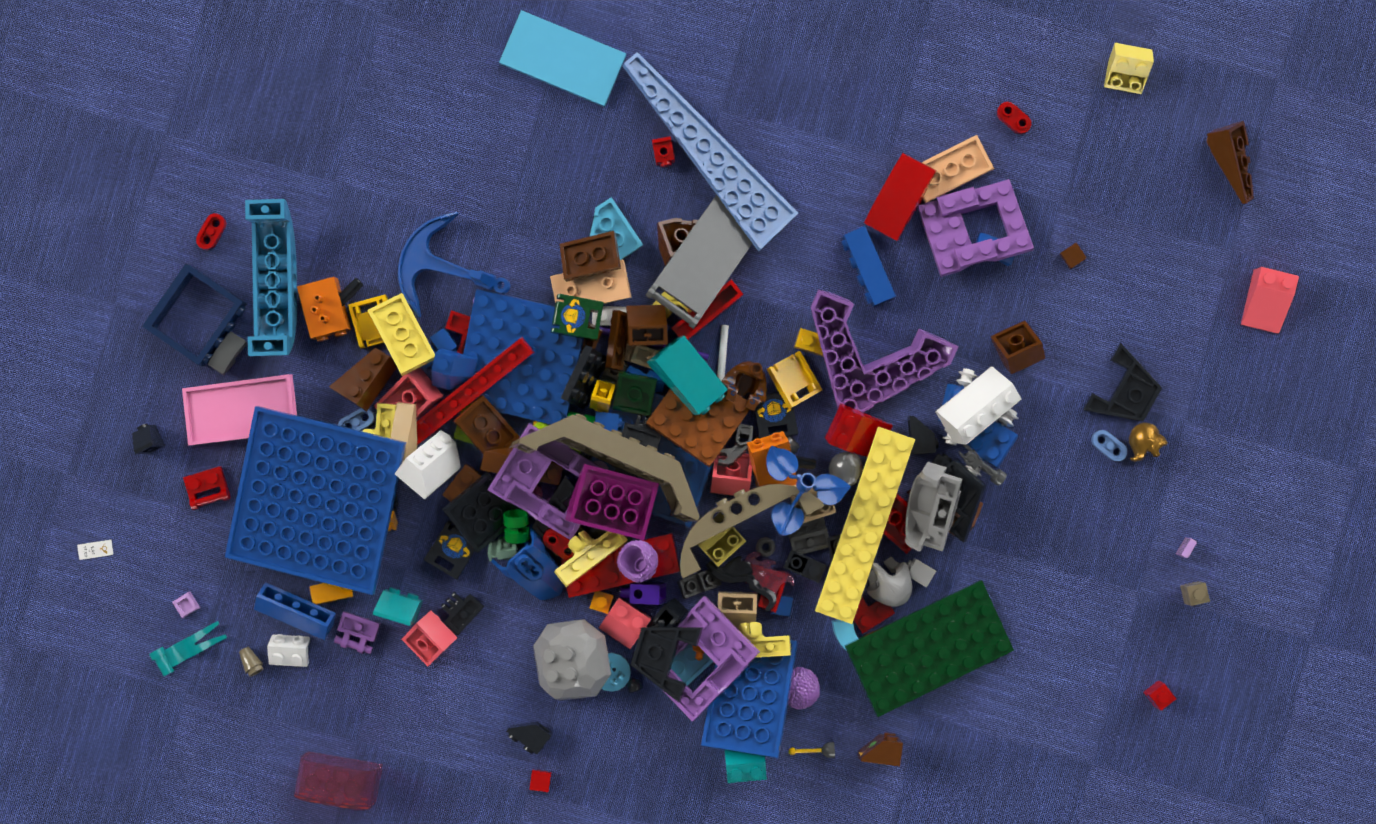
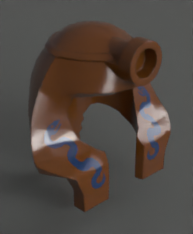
[722,361,767,411]

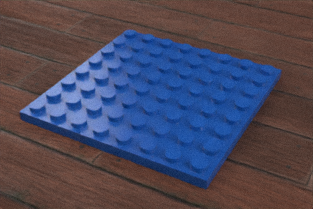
[225,406,406,595]

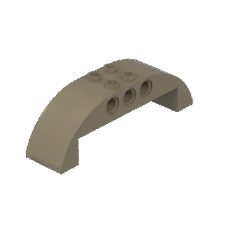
[680,484,824,578]

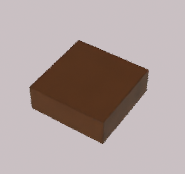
[1059,242,1087,269]

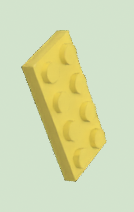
[368,293,435,376]

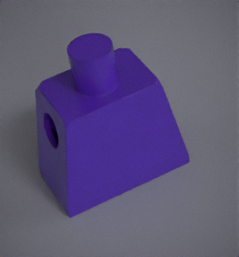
[620,582,666,605]

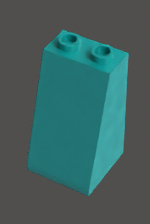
[646,336,728,415]

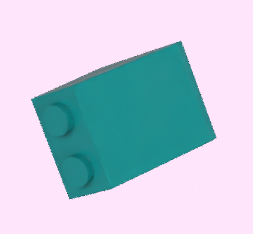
[724,750,767,783]

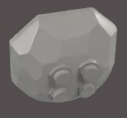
[533,619,611,701]

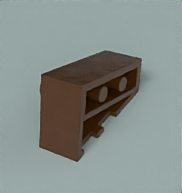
[329,348,397,412]

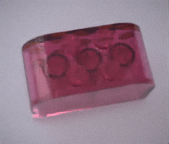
[294,751,383,810]

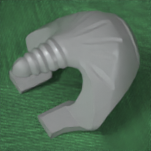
[866,556,912,607]

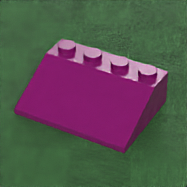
[565,464,659,540]

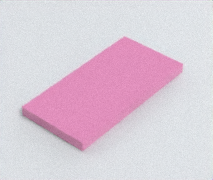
[182,374,297,446]

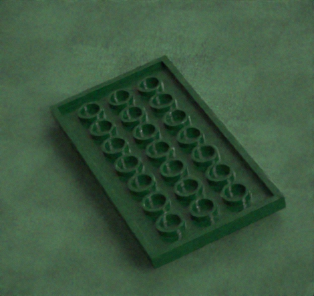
[844,580,1014,717]

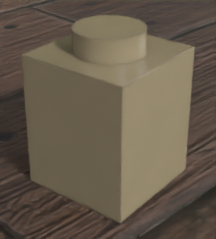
[1180,581,1210,606]

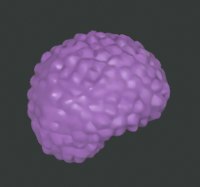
[617,540,658,583]
[788,667,820,709]

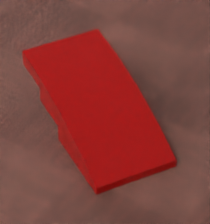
[864,153,937,241]

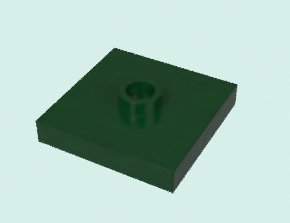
[613,371,657,417]

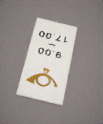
[77,540,113,560]

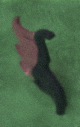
[706,552,794,612]

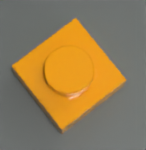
[590,591,614,614]

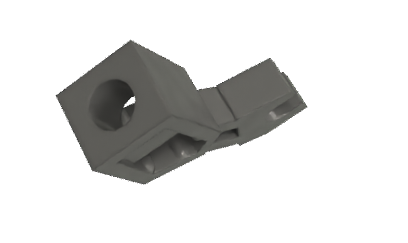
[718,424,753,467]

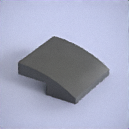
[788,517,829,554]

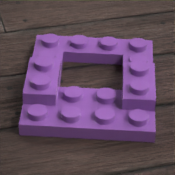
[917,179,1034,277]
[488,423,602,540]
[665,596,760,722]

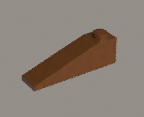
[1207,121,1254,204]
[657,218,698,266]
[480,447,563,485]

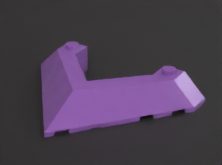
[810,289,958,412]

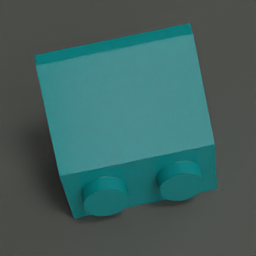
[372,587,423,626]

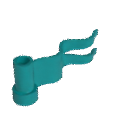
[149,621,227,676]

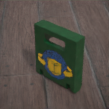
[551,294,604,341]

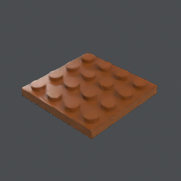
[646,389,750,467]

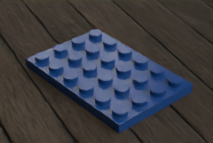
[701,636,798,759]

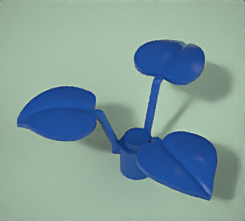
[766,446,851,536]

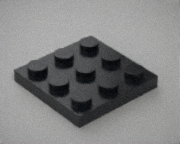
[561,345,606,409]
[442,472,516,553]

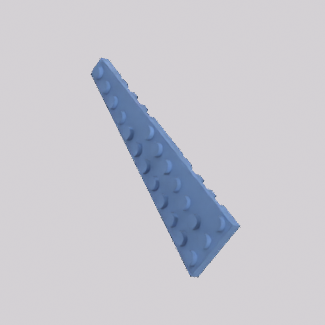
[623,52,798,252]

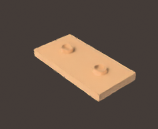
[922,135,994,203]
[550,259,632,304]

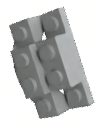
[905,462,962,551]

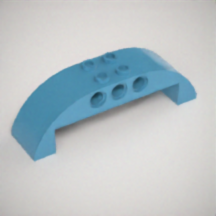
[245,199,297,356]

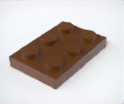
[559,231,621,282]
[454,395,520,454]

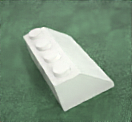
[935,367,1021,445]
[395,430,461,499]

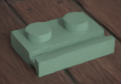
[488,536,518,561]

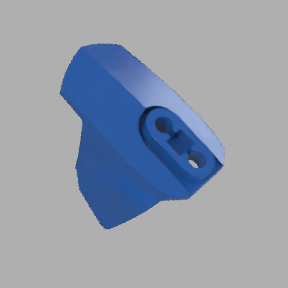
[491,524,565,600]

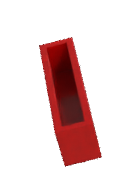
[671,279,743,341]

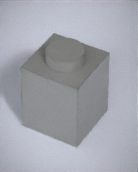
[907,558,936,588]

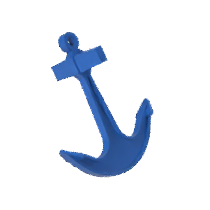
[398,212,511,318]

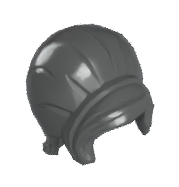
[829,452,863,486]

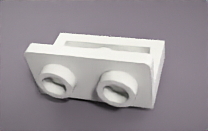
[267,634,310,667]

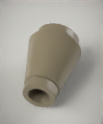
[239,647,263,677]

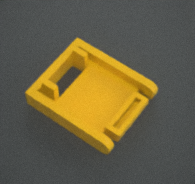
[348,295,388,349]
[767,351,822,409]

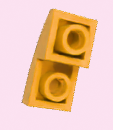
[309,583,353,605]

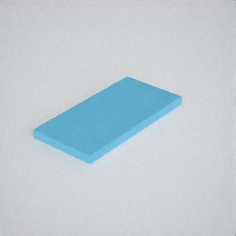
[499,10,627,107]

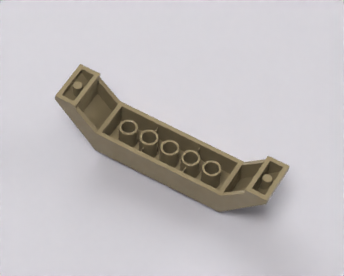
[511,414,700,522]

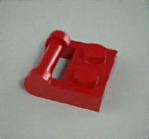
[183,466,231,510]

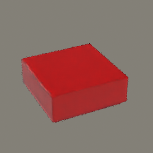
[529,769,552,792]

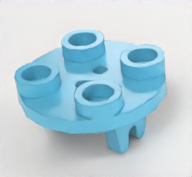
[602,652,631,692]

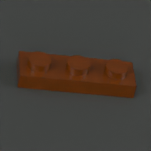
[605,310,627,371]

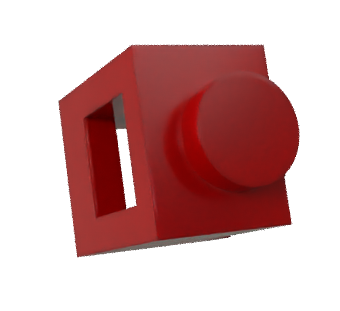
[652,136,675,167]

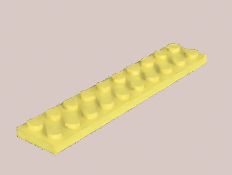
[815,427,915,624]

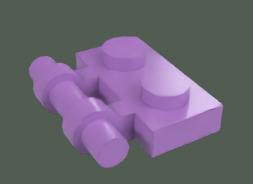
[334,611,381,654]

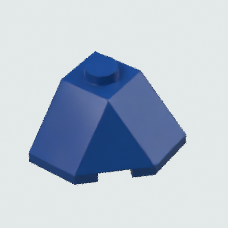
[432,348,478,390]

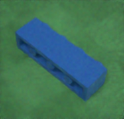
[841,226,896,307]
[254,582,336,640]

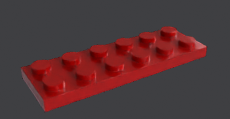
[561,533,681,598]

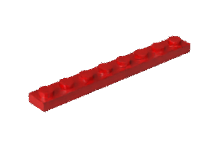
[417,337,534,445]

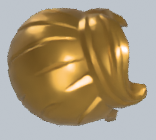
[1129,423,1168,462]

